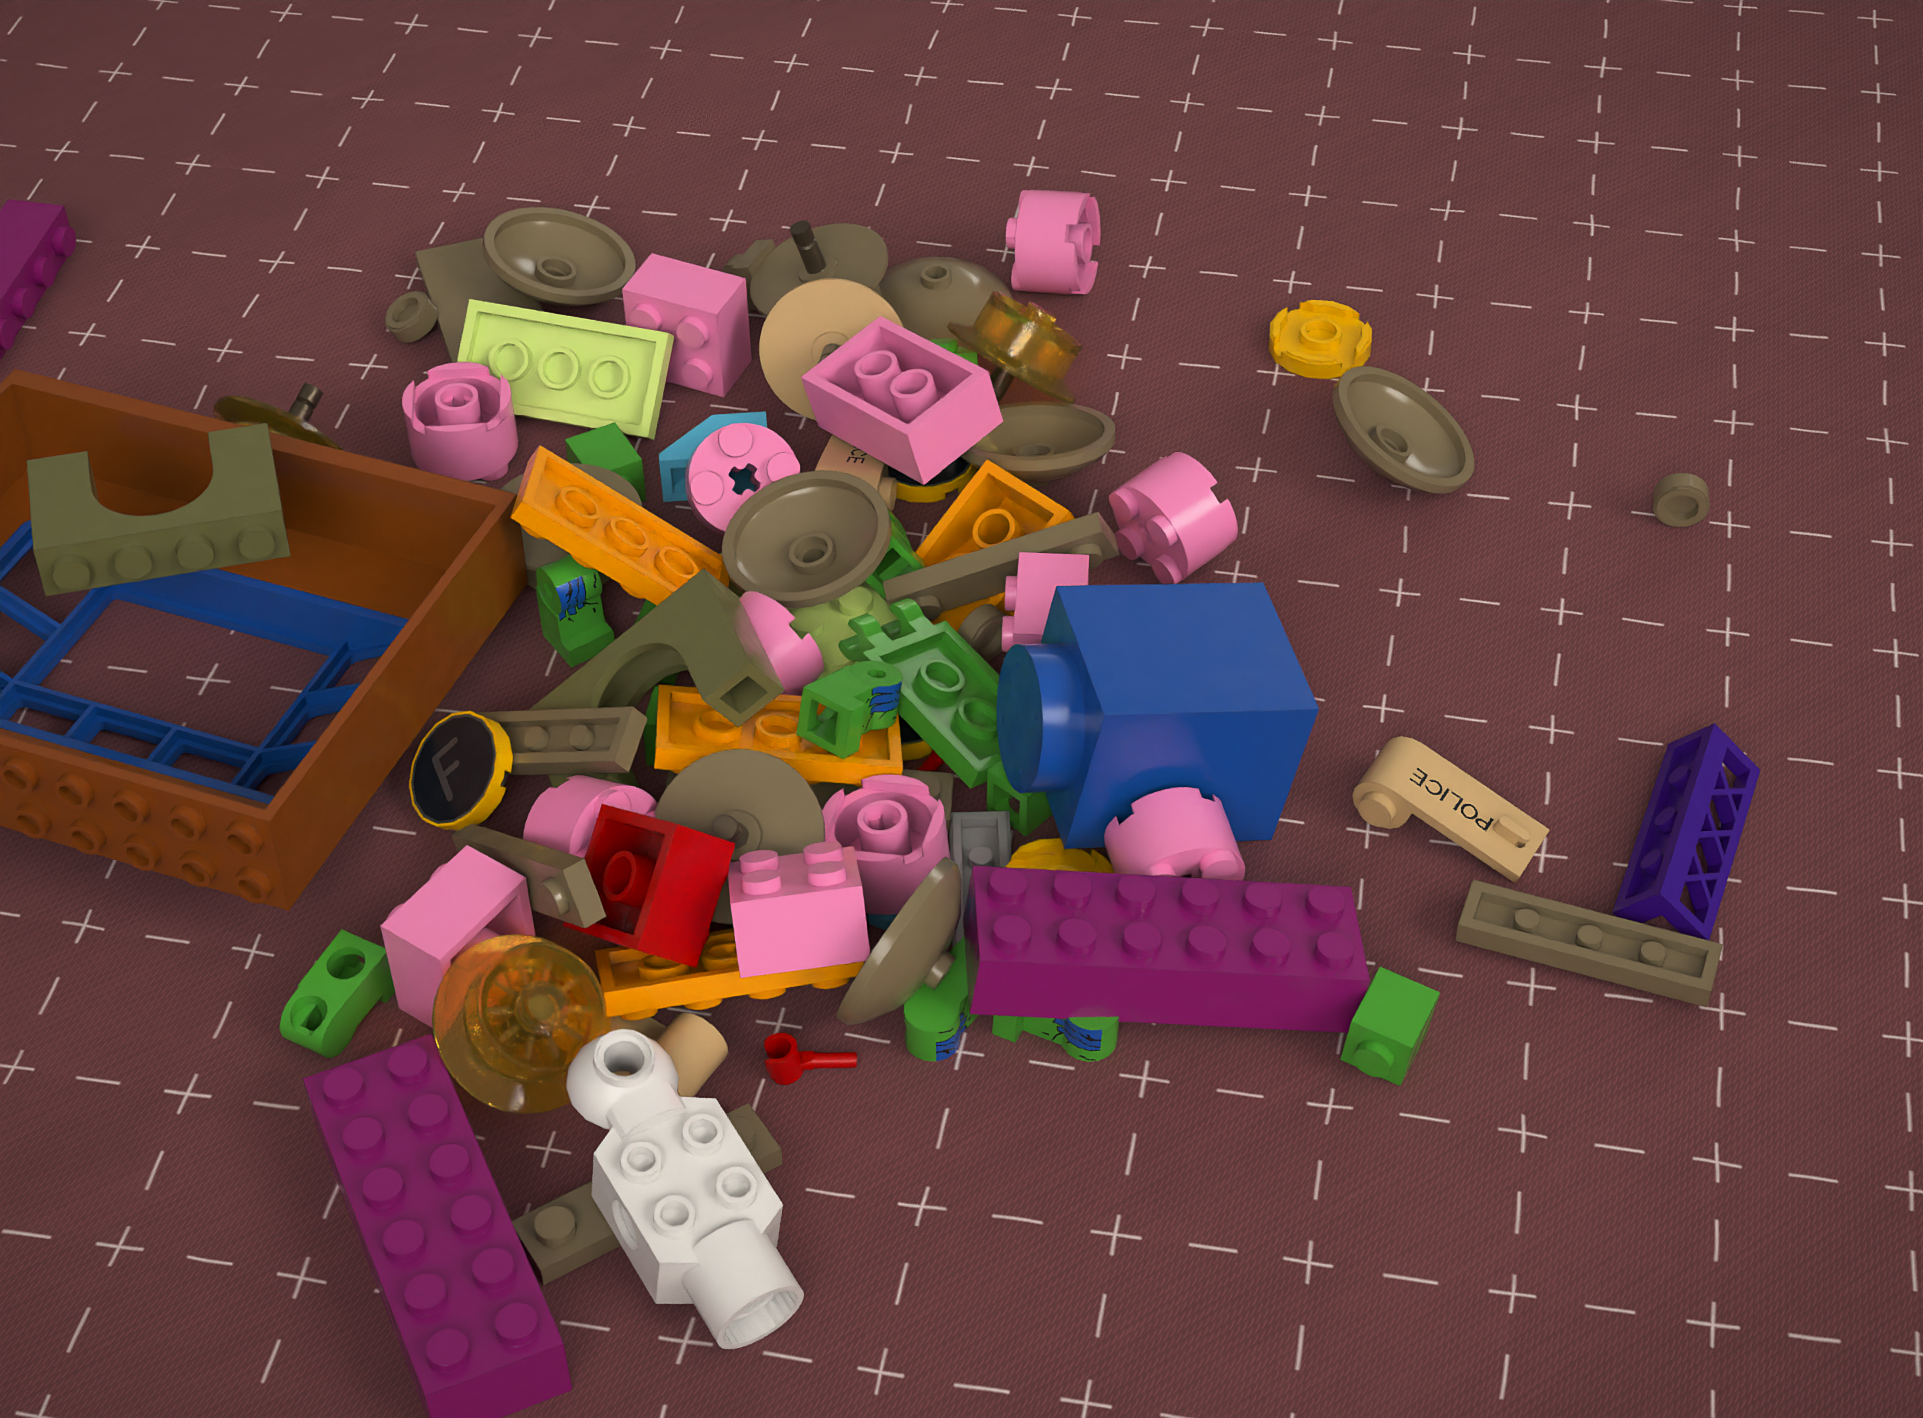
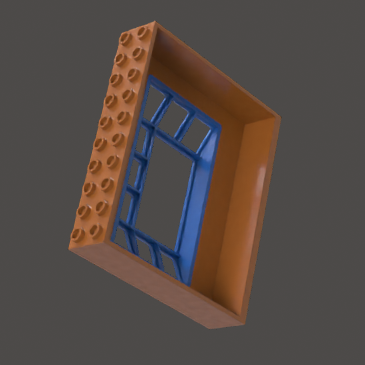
[0,369,528,911]

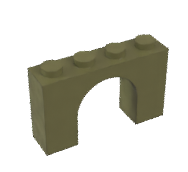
[27,423,291,596]
[529,568,785,788]

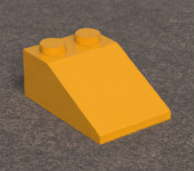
[915,460,1075,633]

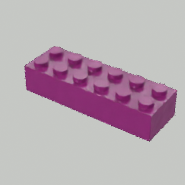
[963,866,1370,1033]
[303,1034,572,1418]

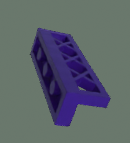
[1612,723,1760,941]

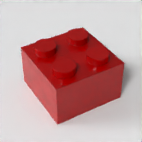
[563,804,736,968]

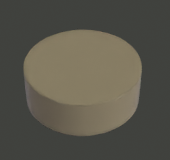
[385,291,438,343]
[1652,473,1710,527]
[958,604,1008,662]

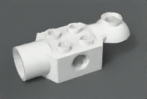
[566,1029,804,1349]

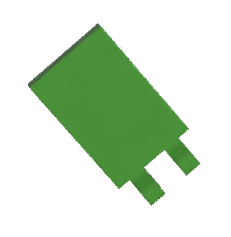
[838,598,1001,789]

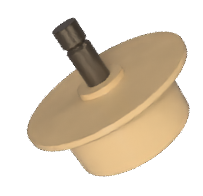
[759,278,904,420]

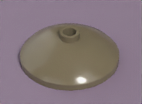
[482,207,636,307]
[879,256,1013,354]
[1332,366,1474,494]
[960,401,1116,487]
[722,470,892,608]
[836,857,961,1026]

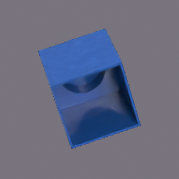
[996,582,1319,849]

